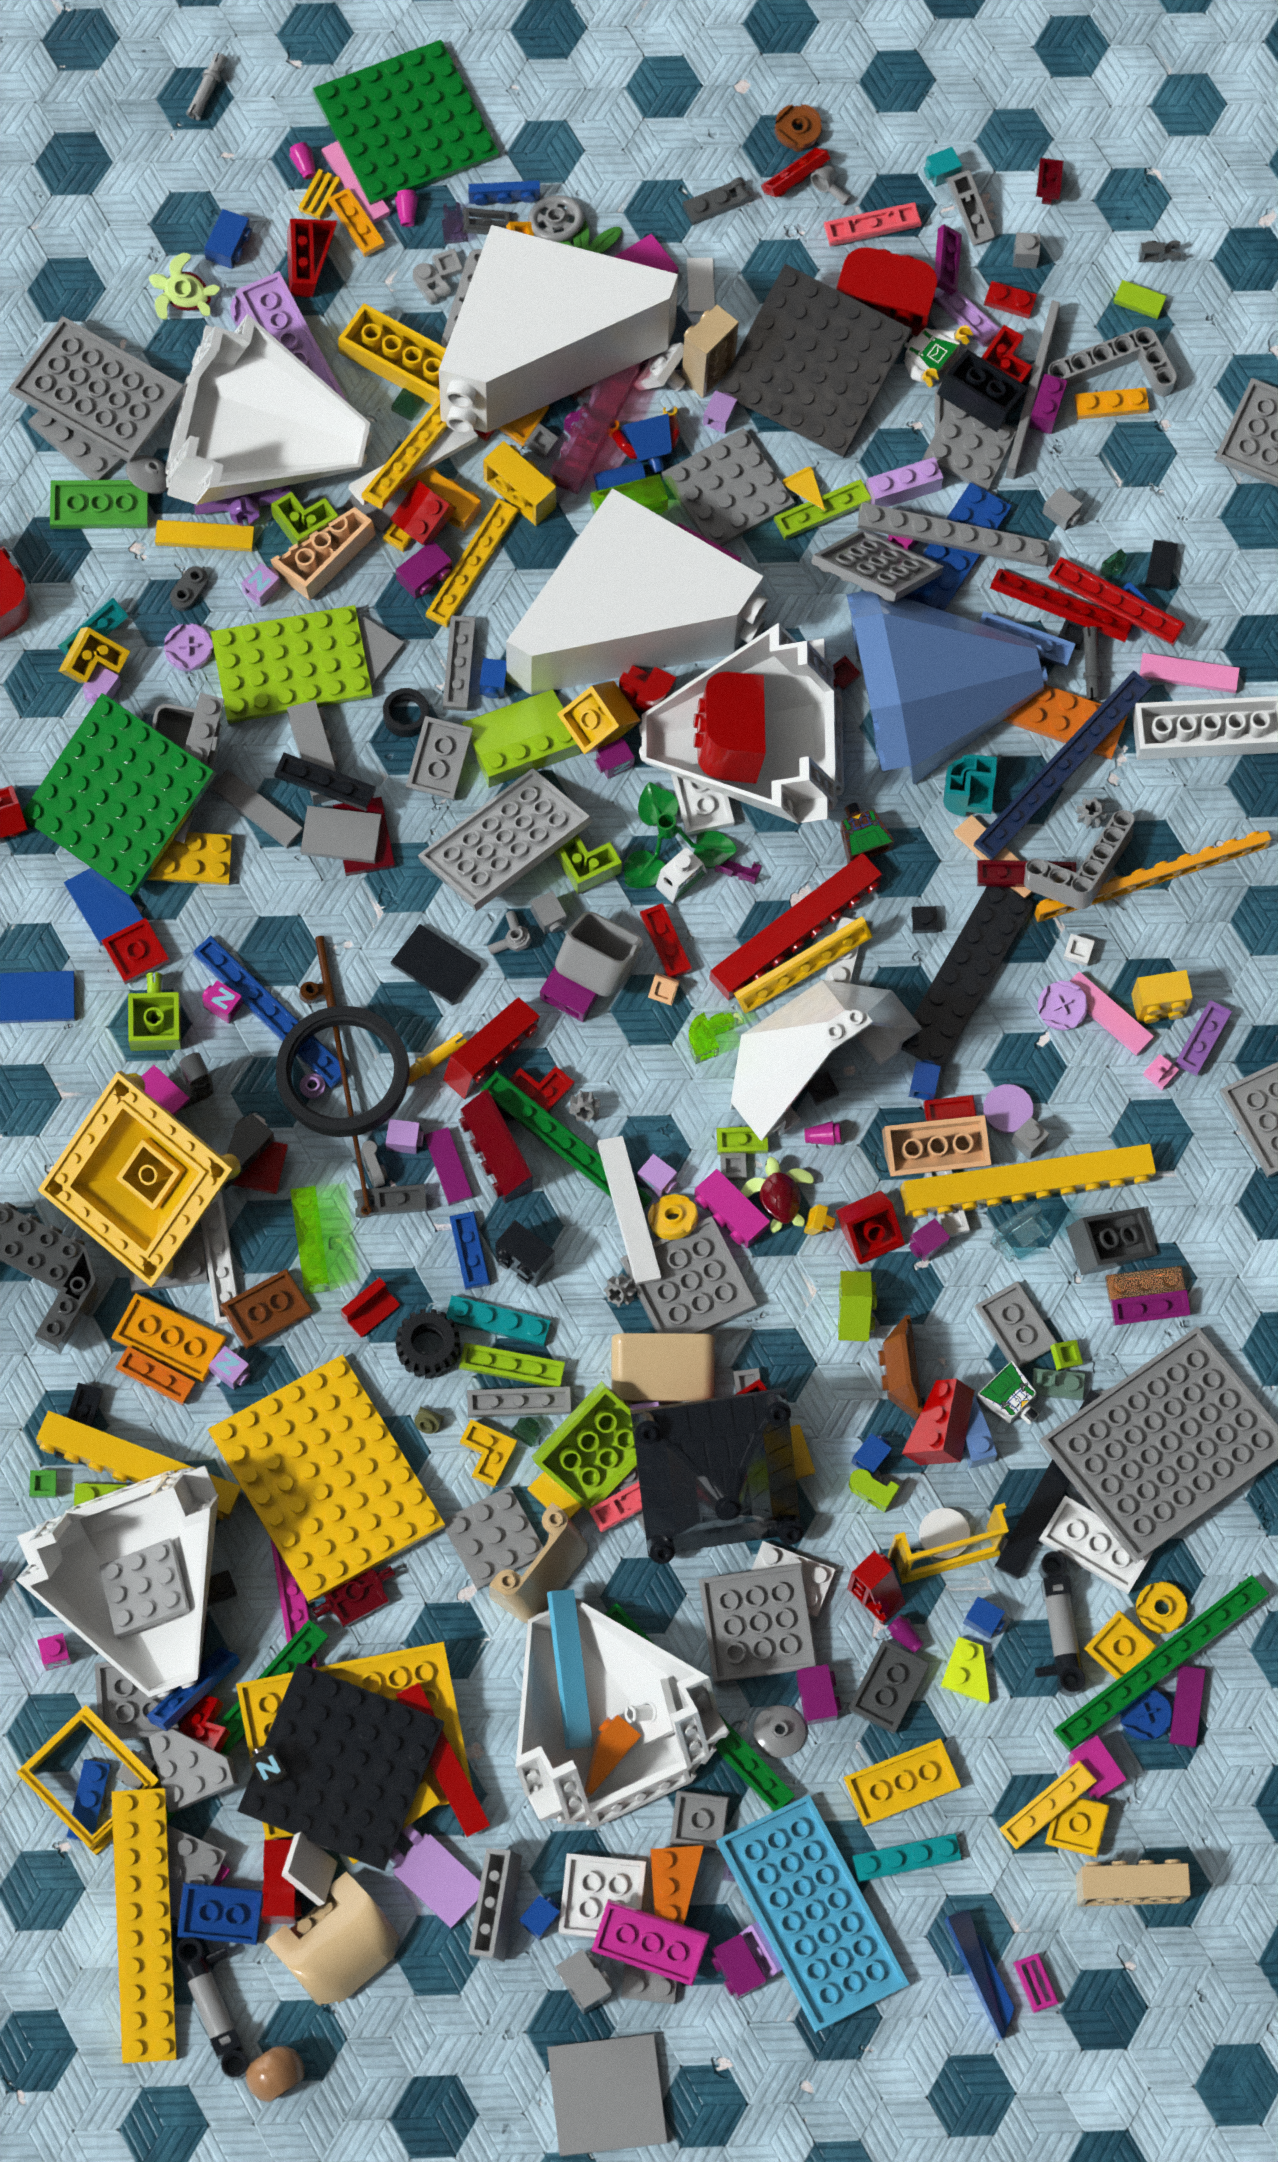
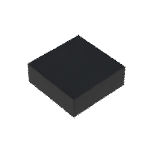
[1058,619,1089,650]

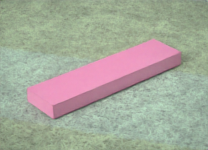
[321,141,390,224]
[1139,653,1239,693]
[1070,971,1154,1056]

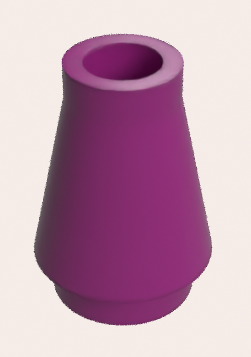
[887,1614,924,1653]

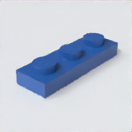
[468,180,540,205]
[67,1759,111,1842]

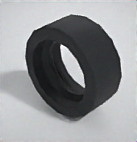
[383,688,429,737]

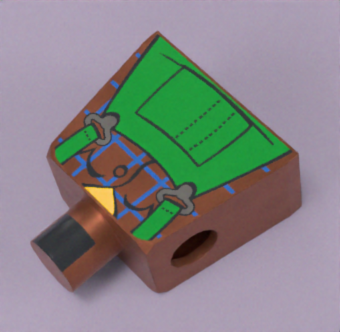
[840,802,894,864]

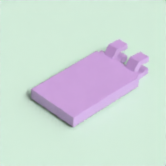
[390,1825,481,1929]

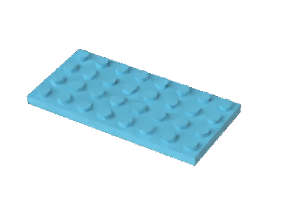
[716,1795,909,2033]

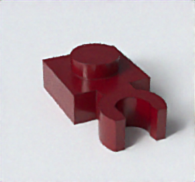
[833,655,861,691]

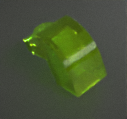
[688,1012,735,1064]

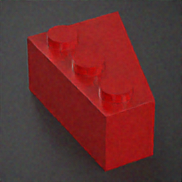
[902,1378,975,1465]
[847,1550,906,1625]
[262,1840,302,1924]

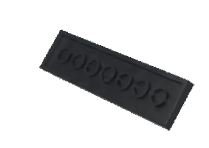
[901,887,1034,1070]

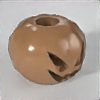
[246,2045,305,2103]

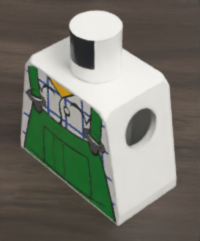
[656,847,707,904]
[976,1361,1040,1425]

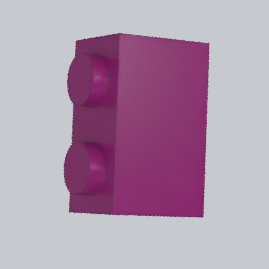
[1028,374,1068,434]
[396,540,452,599]
[540,967,598,1022]
[796,1664,842,1726]
[710,1934,766,2000]

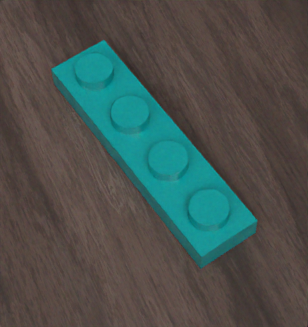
[446,1295,551,1347]
[852,1834,962,1883]

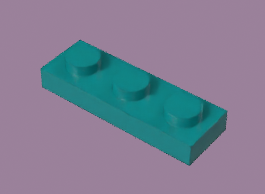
[57,597,128,655]

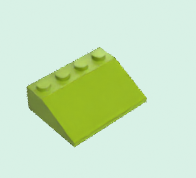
[462,689,580,788]
[531,1381,637,1511]

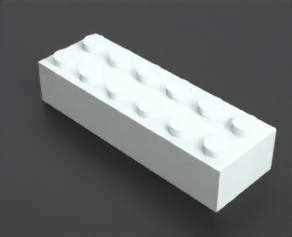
[1132,696,1278,760]

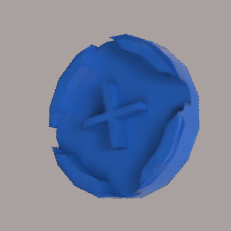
[1119,1689,1173,1741]

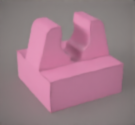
[1143,1054,1179,1090]

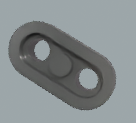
[170,566,208,611]

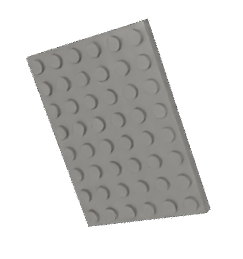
[1039,1326,1278,1564]

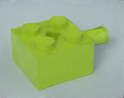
[128,972,181,1051]

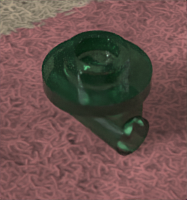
[510,1417,541,1447]

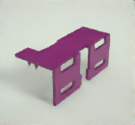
[715,860,761,885]

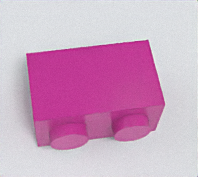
[1068,1736,1127,1801]

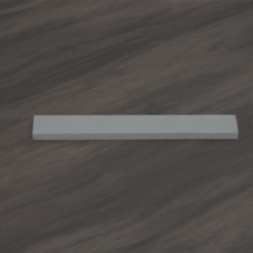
[1005,300,1060,480]

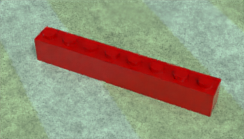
[709,853,882,1001]

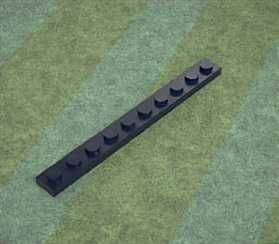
[973,670,1152,860]

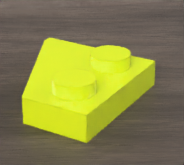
[940,1637,990,1705]

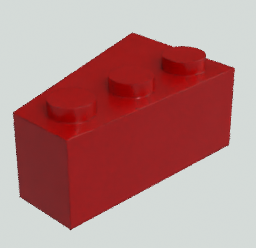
[287,218,337,297]

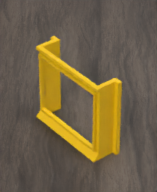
[888,1503,1009,1584]
[16,1705,162,1855]

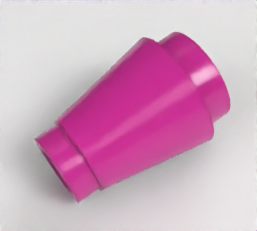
[289,142,316,180]
[395,190,418,227]
[804,1121,842,1146]

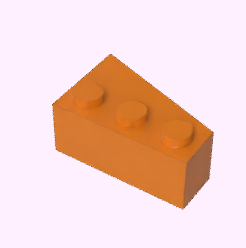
[650,1845,704,1925]

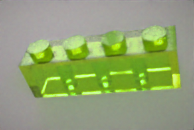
[290,1186,330,1295]

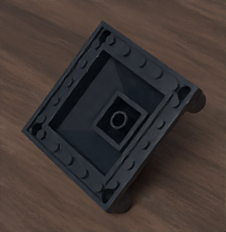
[630,1388,804,1564]

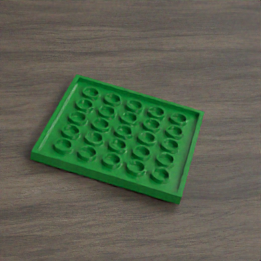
[312,39,499,205]
[22,693,217,897]

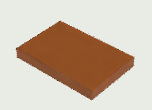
[220,1268,313,1350]

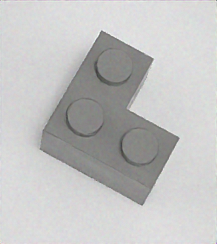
[555,1949,613,2015]

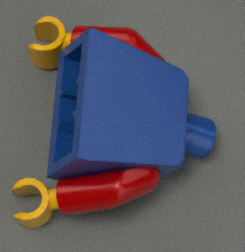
[605,406,681,474]

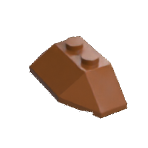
[878,1315,923,1421]

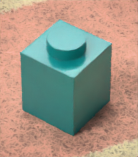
[924,147,963,187]

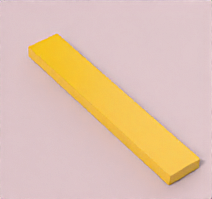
[361,399,448,510]
[426,498,519,628]
[734,916,873,1014]

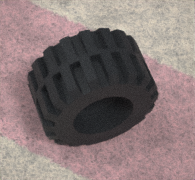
[396,1309,460,1379]

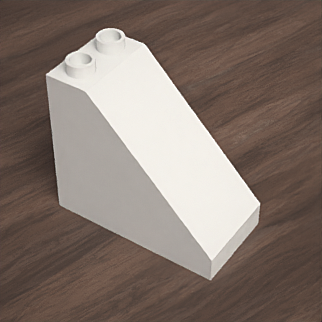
[439,225,678,434]
[506,488,769,695]

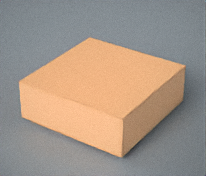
[648,973,680,1006]

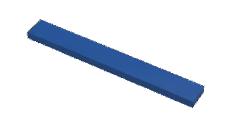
[193,935,350,1090]

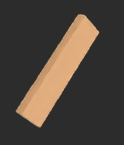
[953,815,1033,899]

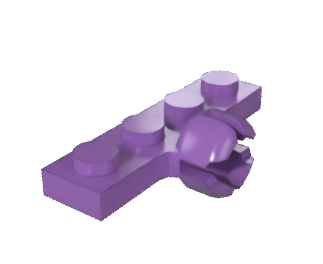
[194,485,291,526]

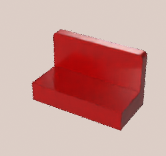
[341,1277,399,1338]

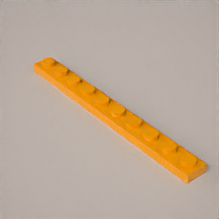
[1035,831,1272,923]

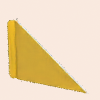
[782,467,825,511]

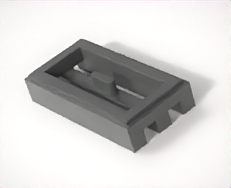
[462,208,510,235]

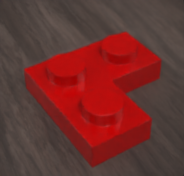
[509,1066,575,1113]
[179,1695,231,1753]

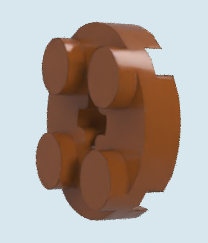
[774,104,822,152]

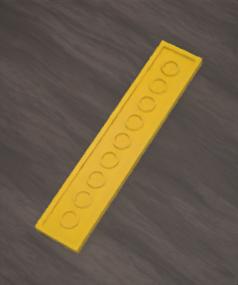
[111,1788,177,2063]

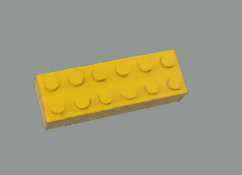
[338,303,446,405]

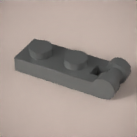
[683,177,753,225]
[354,1184,427,1218]

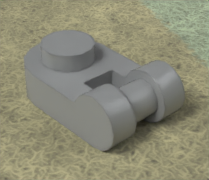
[413,263,451,305]
[361,1140,388,1188]

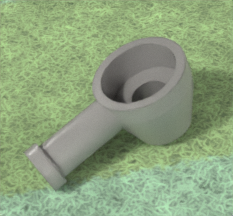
[810,165,850,206]

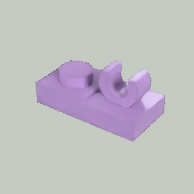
[740,1922,783,1981]

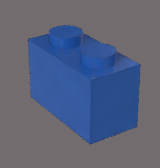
[204,209,252,269]

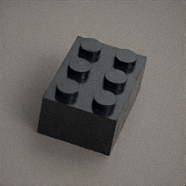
[937,349,1028,432]

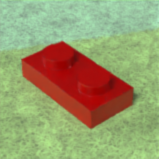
[984,281,1037,319]

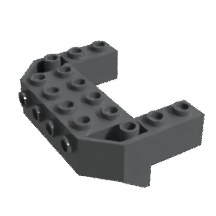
[0,1202,99,1354]

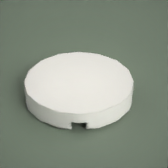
[918,1508,970,1560]

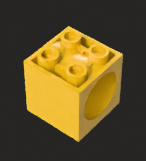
[557,681,641,754]

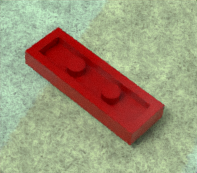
[761,147,831,197]
[640,903,692,978]

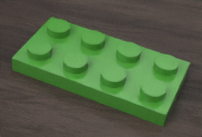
[50,480,148,529]

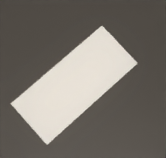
[687,258,715,311]

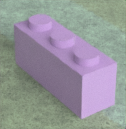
[866,457,943,507]

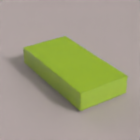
[1113,280,1166,319]

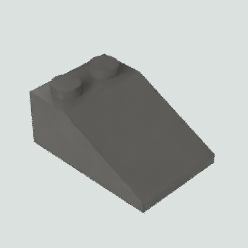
[1066,1207,1158,1275]

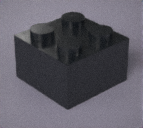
[495,1220,555,1287]

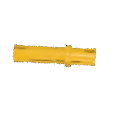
[408,1032,467,1086]

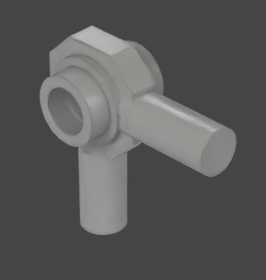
[488,911,532,955]

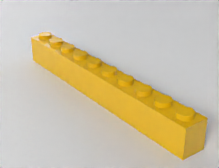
[900,1144,1156,1218]

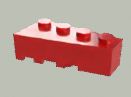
[443,997,540,1100]

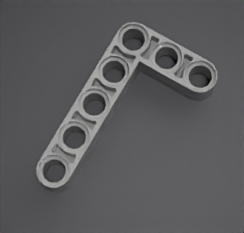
[1047,327,1177,397]
[1024,810,1135,909]

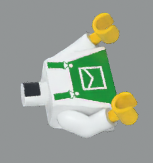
[904,325,973,387]

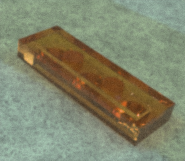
[1105,1266,1185,1302]

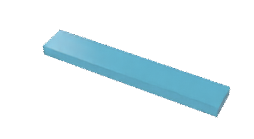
[547,1590,593,1750]

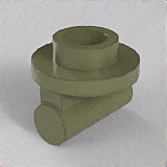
[414,1406,445,1434]

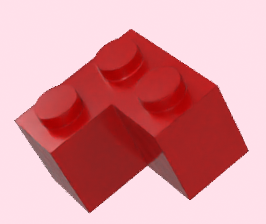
[981,325,1032,385]

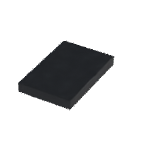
[391,924,481,1005]

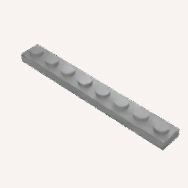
[857,502,1050,567]

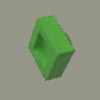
[29,1470,57,1498]

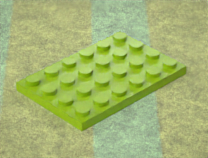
[211,605,373,724]

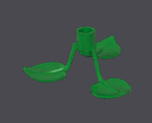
[624,782,737,889]

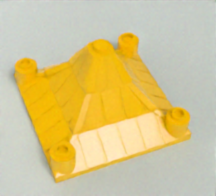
[38,1070,241,1287]

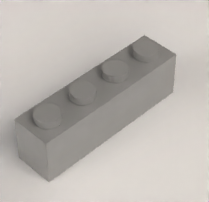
[287,700,339,805]
[469,1848,522,1962]

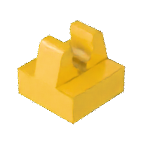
[804,1204,836,1236]

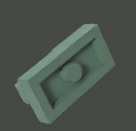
[1032,1368,1085,1401]

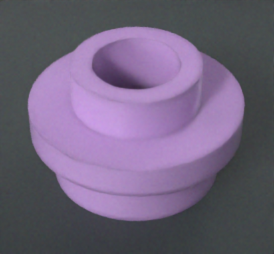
[300,1073,325,1099]

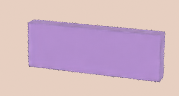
[934,290,1000,347]

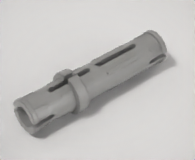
[186,53,228,120]

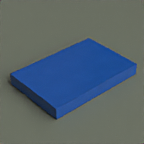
[64,868,143,946]
[0,971,75,1024]
[176,1882,263,1945]

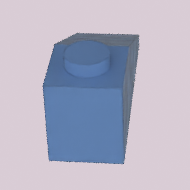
[964,1394,997,1469]

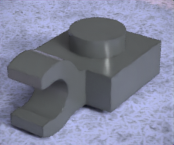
[1138,240,1181,262]

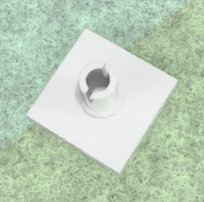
[633,343,686,391]
[625,1678,676,1746]

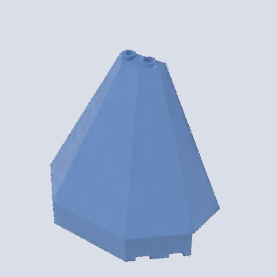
[846,591,1048,785]

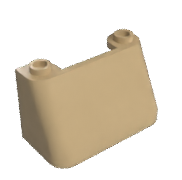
[611,1333,715,1405]
[489,1502,588,1623]

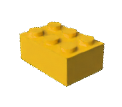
[483,441,556,526]

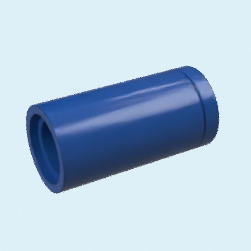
[593,462,646,497]

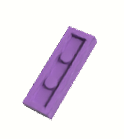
[1174,1000,1232,1076]

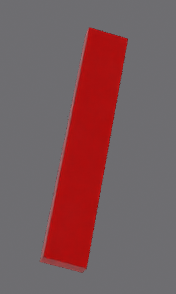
[1048,557,1186,646]
[990,568,1133,642]
[395,1682,490,1837]

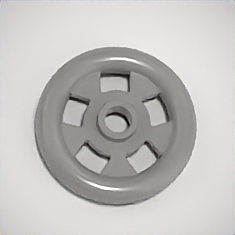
[528,195,584,242]

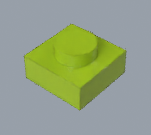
[1050,1340,1083,1371]

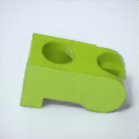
[848,1469,900,1513]

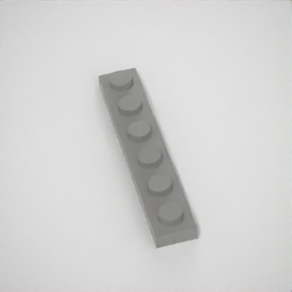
[173,692,225,843]

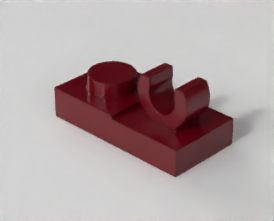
[1036,158,1064,205]

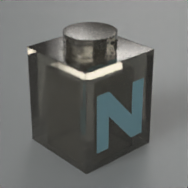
[248,1745,290,1789]

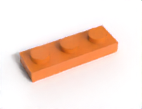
[115,1346,196,1406]

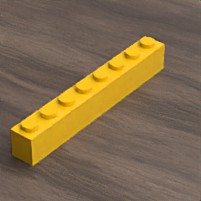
[36,1410,241,1521]

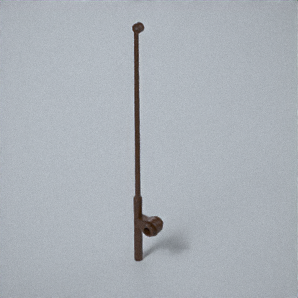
[299,936,371,1217]

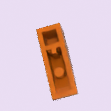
[584,1714,641,1798]

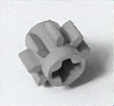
[1076,797,1107,829]
[569,1090,600,1122]
[603,1273,637,1307]

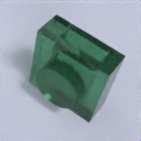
[391,388,424,422]
[1100,549,1127,579]

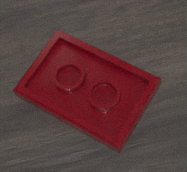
[333,797,395,876]

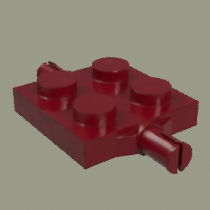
[312,1566,395,1628]

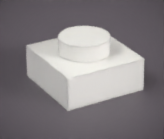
[1063,934,1095,966]

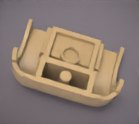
[265,1871,400,2007]

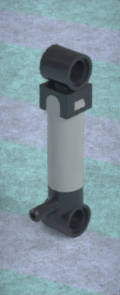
[1035,1551,1085,1697]
[176,1938,249,2081]

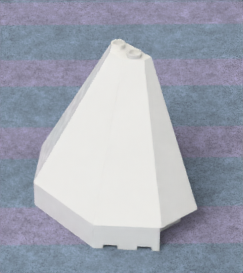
[165,314,372,505]
[639,623,844,824]
[730,980,922,1141]
[16,1466,219,1697]
[516,1598,729,1827]

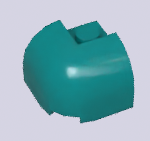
[943,754,997,817]

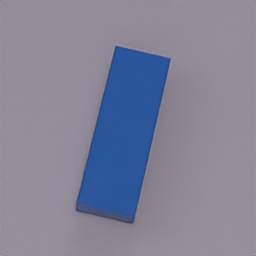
[449,1211,490,1290]

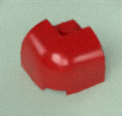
[619,665,677,712]

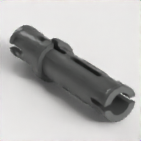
[1083,626,1103,701]

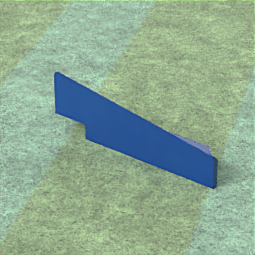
[944,1909,1014,2041]

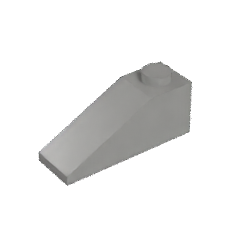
[945,169,995,245]

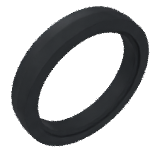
[276,1006,410,1137]

